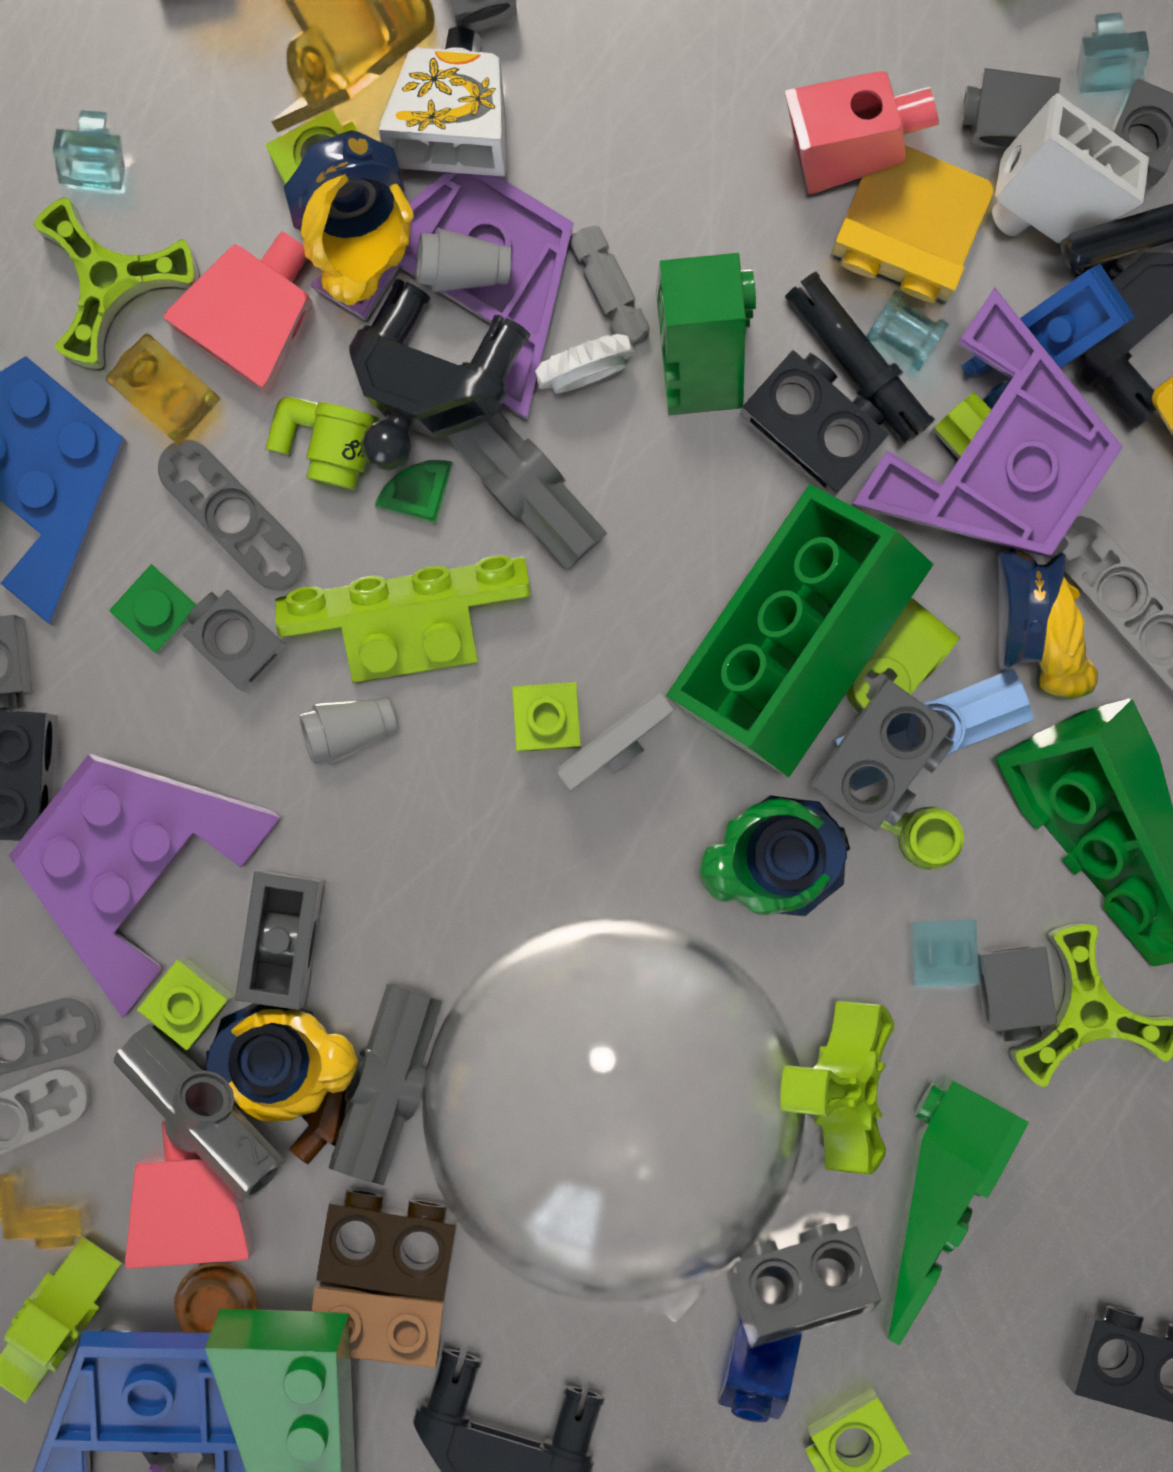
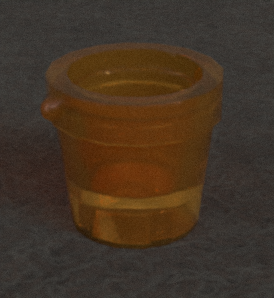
[174,1262,258,1333]

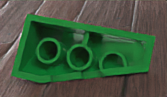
[995,698,1173,967]
[883,1076,1029,1346]

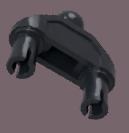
[1075,253,1173,429]
[349,279,531,471]
[413,1349,605,1472]

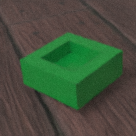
[109,564,197,655]

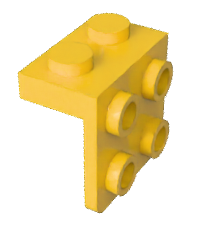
[830,145,993,303]

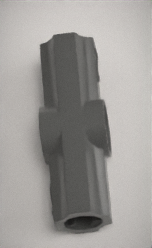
[446,410,607,570]
[328,984,442,1186]
[113,1024,286,1201]

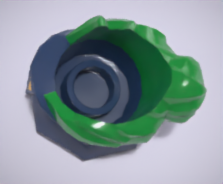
[699,795,850,916]

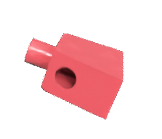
[785,71,939,195]
[163,231,313,395]
[125,1120,255,1269]

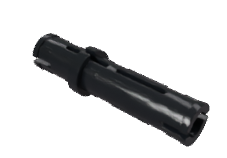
[785,271,935,446]

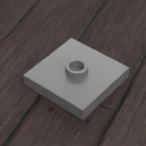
[557,692,674,792]

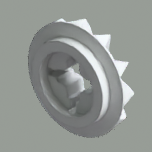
[535,334,635,393]

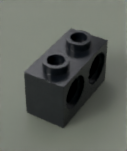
[739,350,889,497]
[0,710,57,841]
[1066,1306,1173,1422]

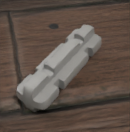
[570,225,650,344]

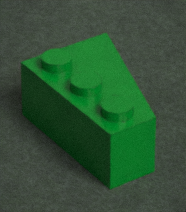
[656,253,756,416]

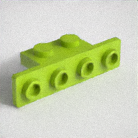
[275,555,531,683]

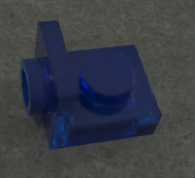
[718,1317,802,1422]

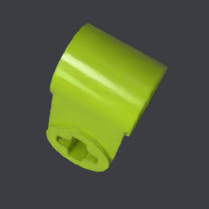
[846,598,961,714]

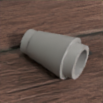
[416,227,511,292]
[299,697,398,766]

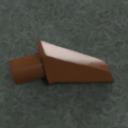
[289,1090,347,1165]

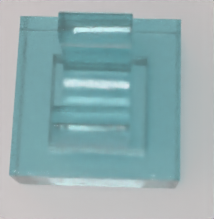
[1076,12,1150,94]
[52,109,125,190]
[910,919,979,986]

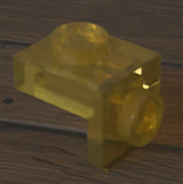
[106,333,221,446]
[0,1169,90,1249]

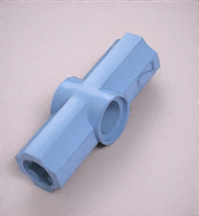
[834,668,1035,791]

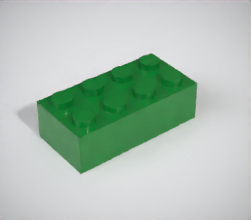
[665,484,934,778]

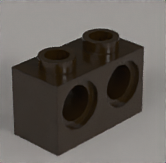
[316,1189,459,1302]

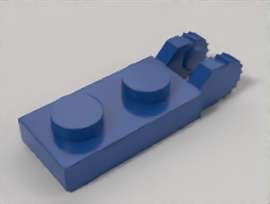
[961,264,1136,410]

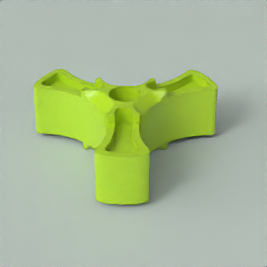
[34,197,199,369]
[1010,923,1173,1087]
[780,1001,895,1175]
[0,1236,122,1404]

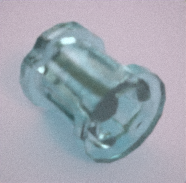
[866,290,950,372]

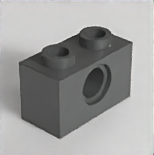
[235,871,324,1010]

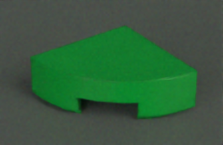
[375,460,454,525]

